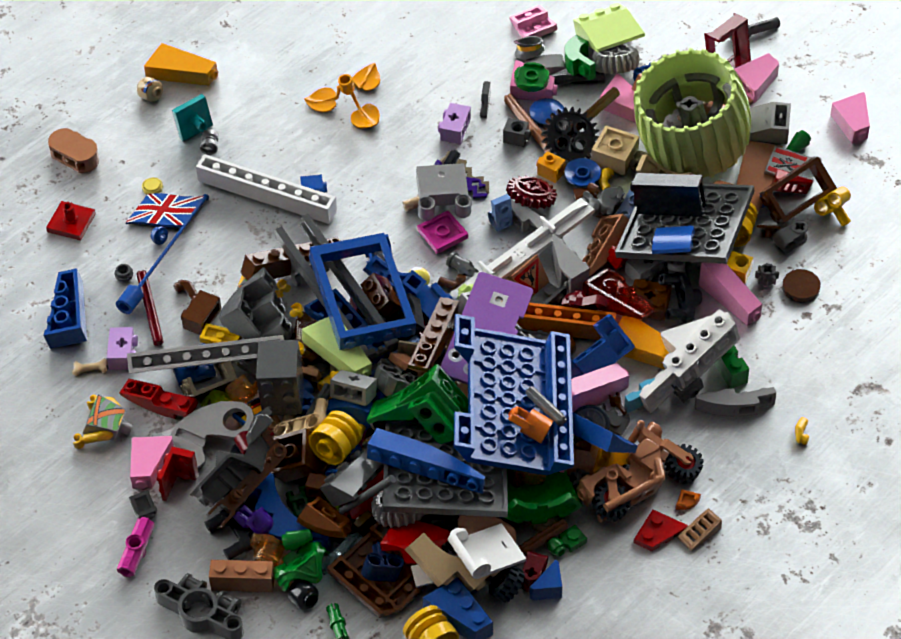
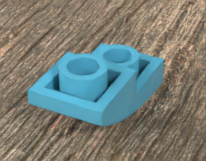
[624,378,655,413]

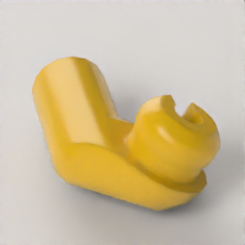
[598,167,614,190]
[795,417,809,445]

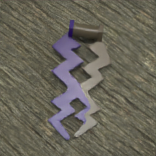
[434,151,489,199]

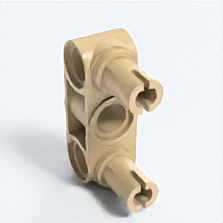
[273,398,329,437]

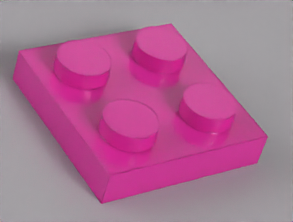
[417,210,468,254]

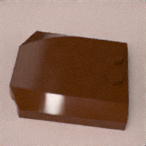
[326,522,428,618]

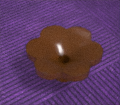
[757,225,781,238]

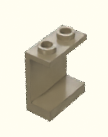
[180,360,238,397]

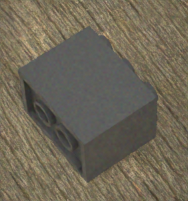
[256,340,304,416]

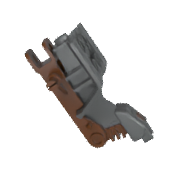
[190,407,287,528]

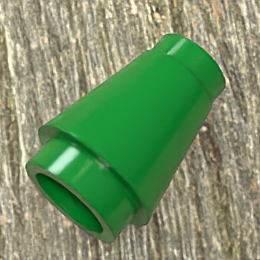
[786,130,811,153]
[282,529,314,551]

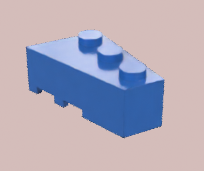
[423,577,493,639]

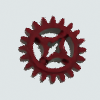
[506,175,557,209]

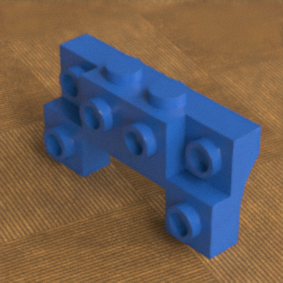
[571,314,635,379]

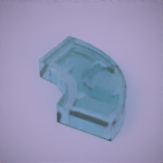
[322,532,362,575]

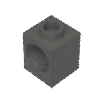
[503,118,531,147]

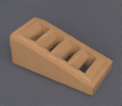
[677,508,722,551]

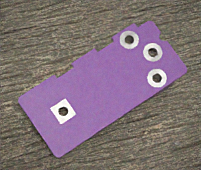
[440,272,533,384]

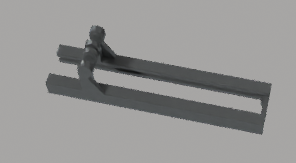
[275,214,399,363]

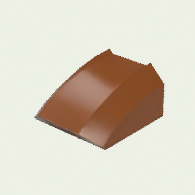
[296,496,352,538]

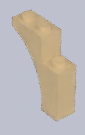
[405,533,500,592]

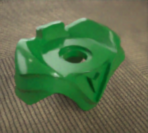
[273,541,331,591]

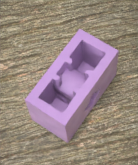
[438,103,471,144]
[107,327,138,370]

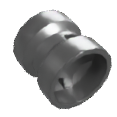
[200,129,219,155]

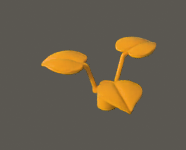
[304,63,381,129]

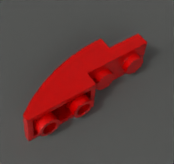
[119,378,198,419]

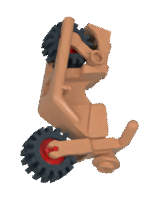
[576,420,704,522]

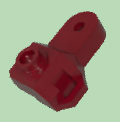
[561,290,610,310]

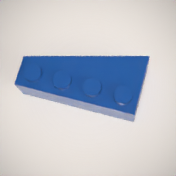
[43,268,87,349]

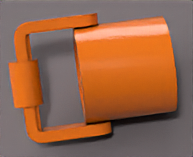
[508,406,554,443]

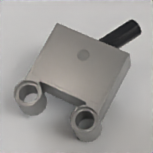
[416,149,472,221]

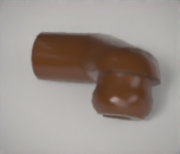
[437,274,466,290]
[173,279,198,299]

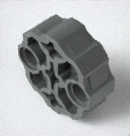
[373,358,420,396]

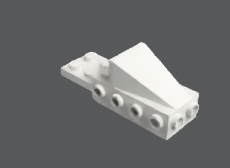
[639,309,740,414]

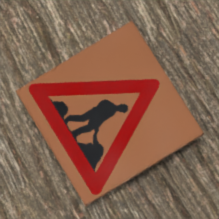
[511,254,549,297]

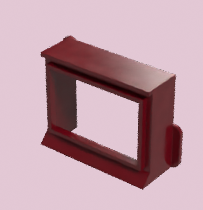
[704,13,752,69]

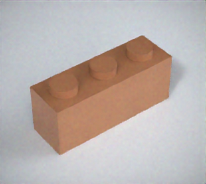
[209,560,274,592]

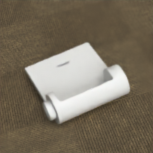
[448,523,526,579]

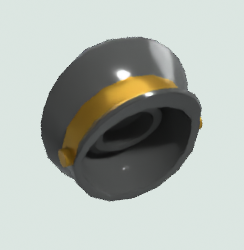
[514,36,545,61]

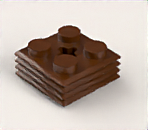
[628,279,672,321]

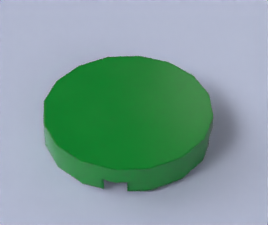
[514,62,549,92]

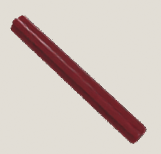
[136,270,164,346]

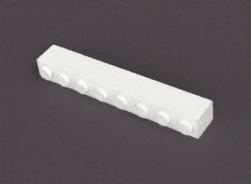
[196,154,337,224]
[127,335,284,374]

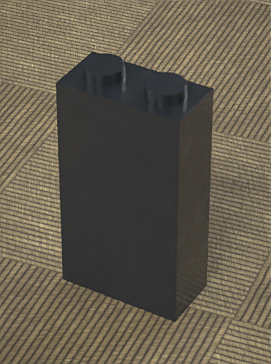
[630,173,708,217]

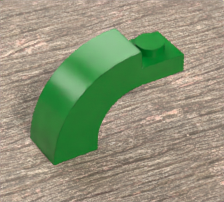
[564,35,596,80]

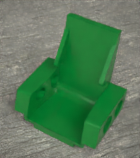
[366,364,468,444]

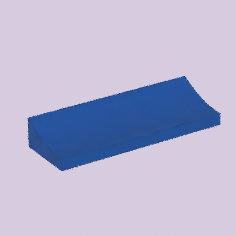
[572,412,638,453]

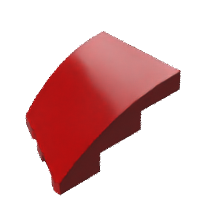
[380,521,450,564]

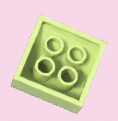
[573,3,645,52]

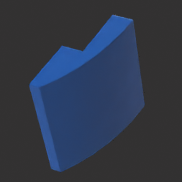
[652,226,695,254]

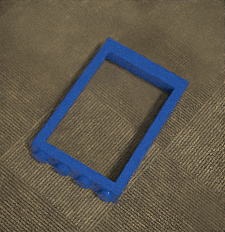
[309,233,416,350]

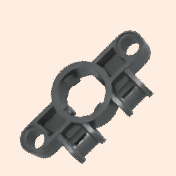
[154,573,244,639]

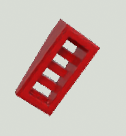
[772,169,813,194]

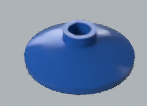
[564,158,601,187]

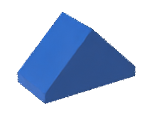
[530,560,562,600]

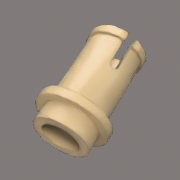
[402,194,419,212]

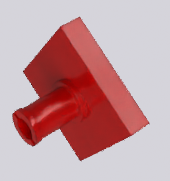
[46,201,96,241]

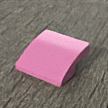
[509,5,558,38]

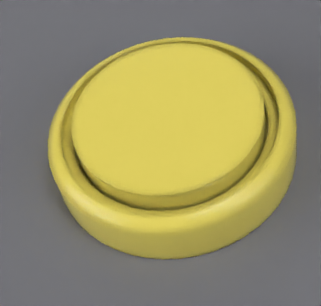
[142,177,163,194]

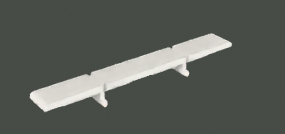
[449,198,595,301]

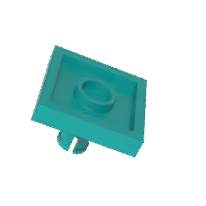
[172,94,213,141]

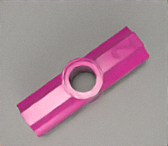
[117,517,155,578]

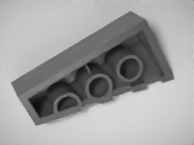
[320,438,384,507]

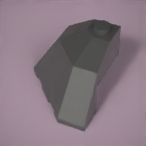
[219,267,293,340]

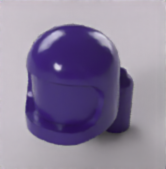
[233,504,274,536]

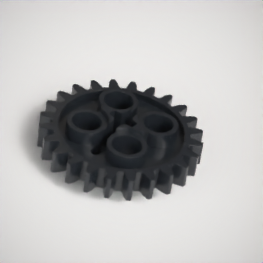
[541,107,600,164]

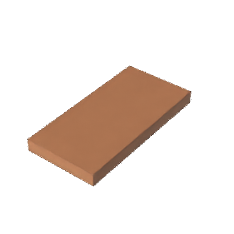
[736,141,783,195]

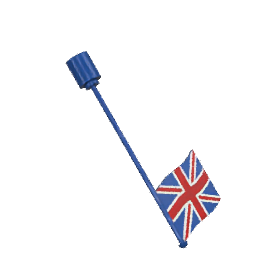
[116,193,209,314]

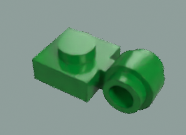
[547,525,588,557]

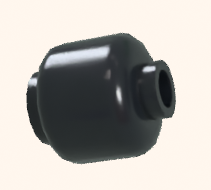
[288,579,319,610]

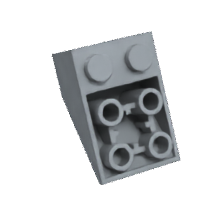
[750,102,791,144]
[552,234,590,295]

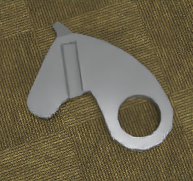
[162,401,255,469]

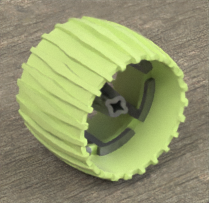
[634,48,751,178]

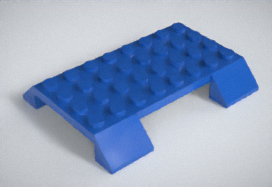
[454,314,574,475]

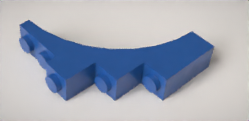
[248,473,331,551]

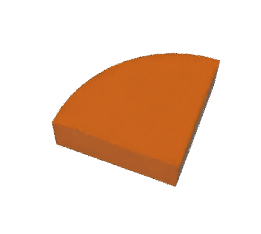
[676,489,701,510]

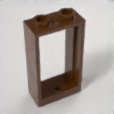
[759,157,837,224]

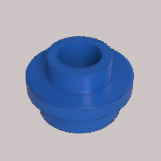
[150,227,168,245]

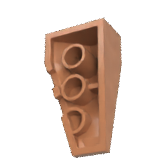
[582,214,629,276]

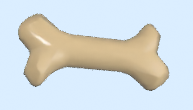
[72,358,108,376]

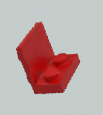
[156,446,199,501]

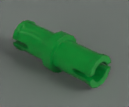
[326,603,350,639]

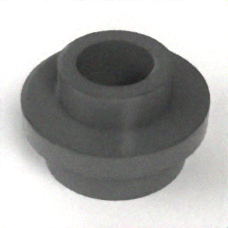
[114,264,133,282]

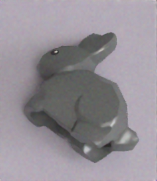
[582,186,625,216]

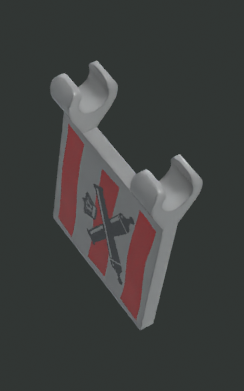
[764,146,822,190]

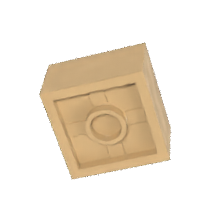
[591,126,639,176]

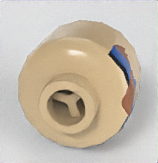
[137,77,163,102]

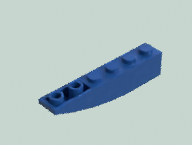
[367,428,485,494]

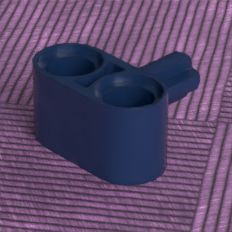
[361,542,404,582]

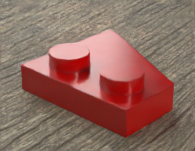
[634,509,688,552]

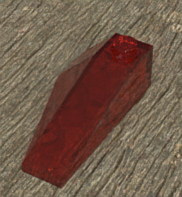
[582,268,655,320]

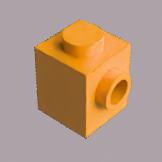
[536,151,566,183]

